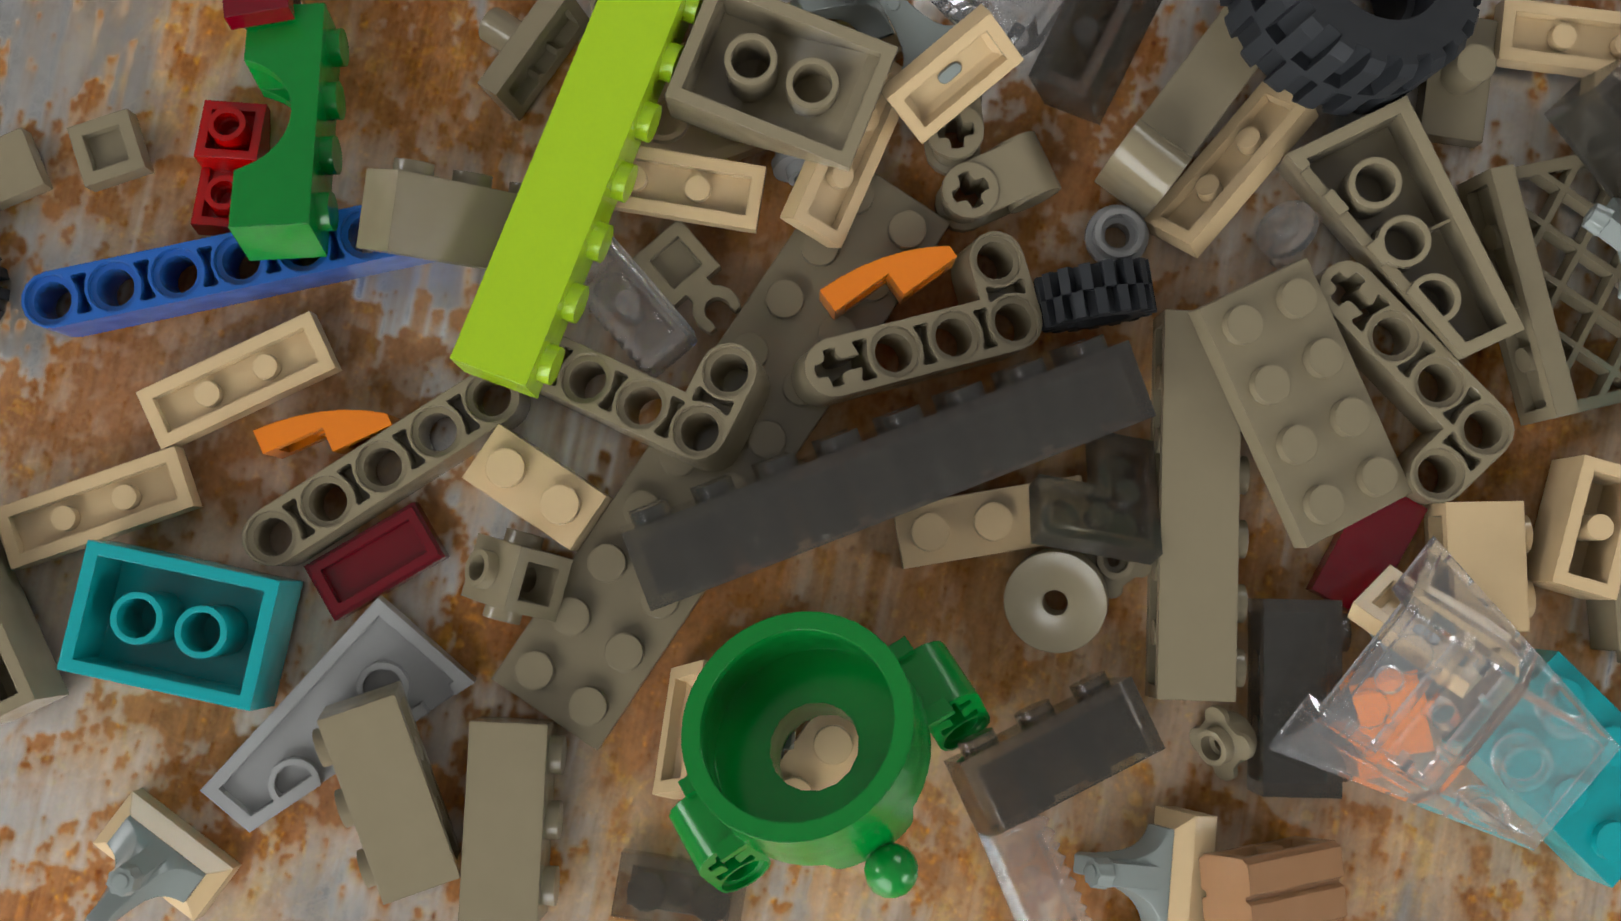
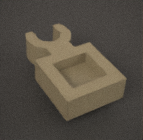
[631,221,741,336]

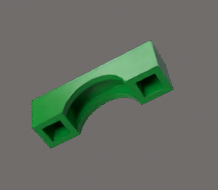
[228,3,349,261]

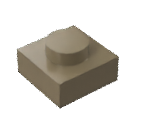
[67,108,154,192]

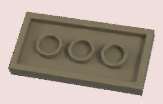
[1188,257,1413,548]

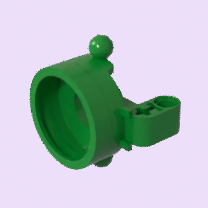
[669,611,990,898]

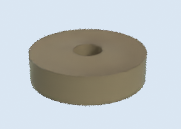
[1004,547,1109,653]

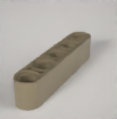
[242,375,530,566]

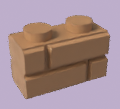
[1199,836,1347,921]

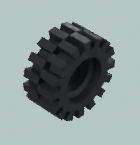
[1033,257,1157,333]

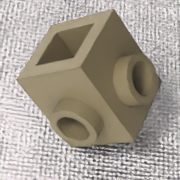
[461,528,573,625]

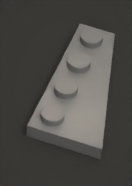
[200,595,477,833]

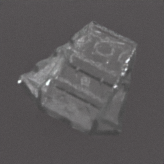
[1269,535,1621,851]

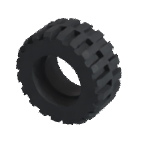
[1220,0,1481,116]

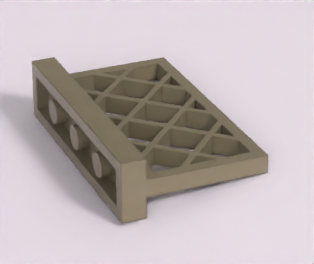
[1457,147,1621,426]

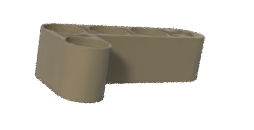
[1094,6,1258,219]
[791,231,1043,407]
[1316,260,1515,505]
[539,336,770,473]

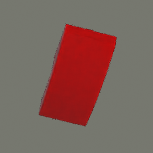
[190,100,271,236]

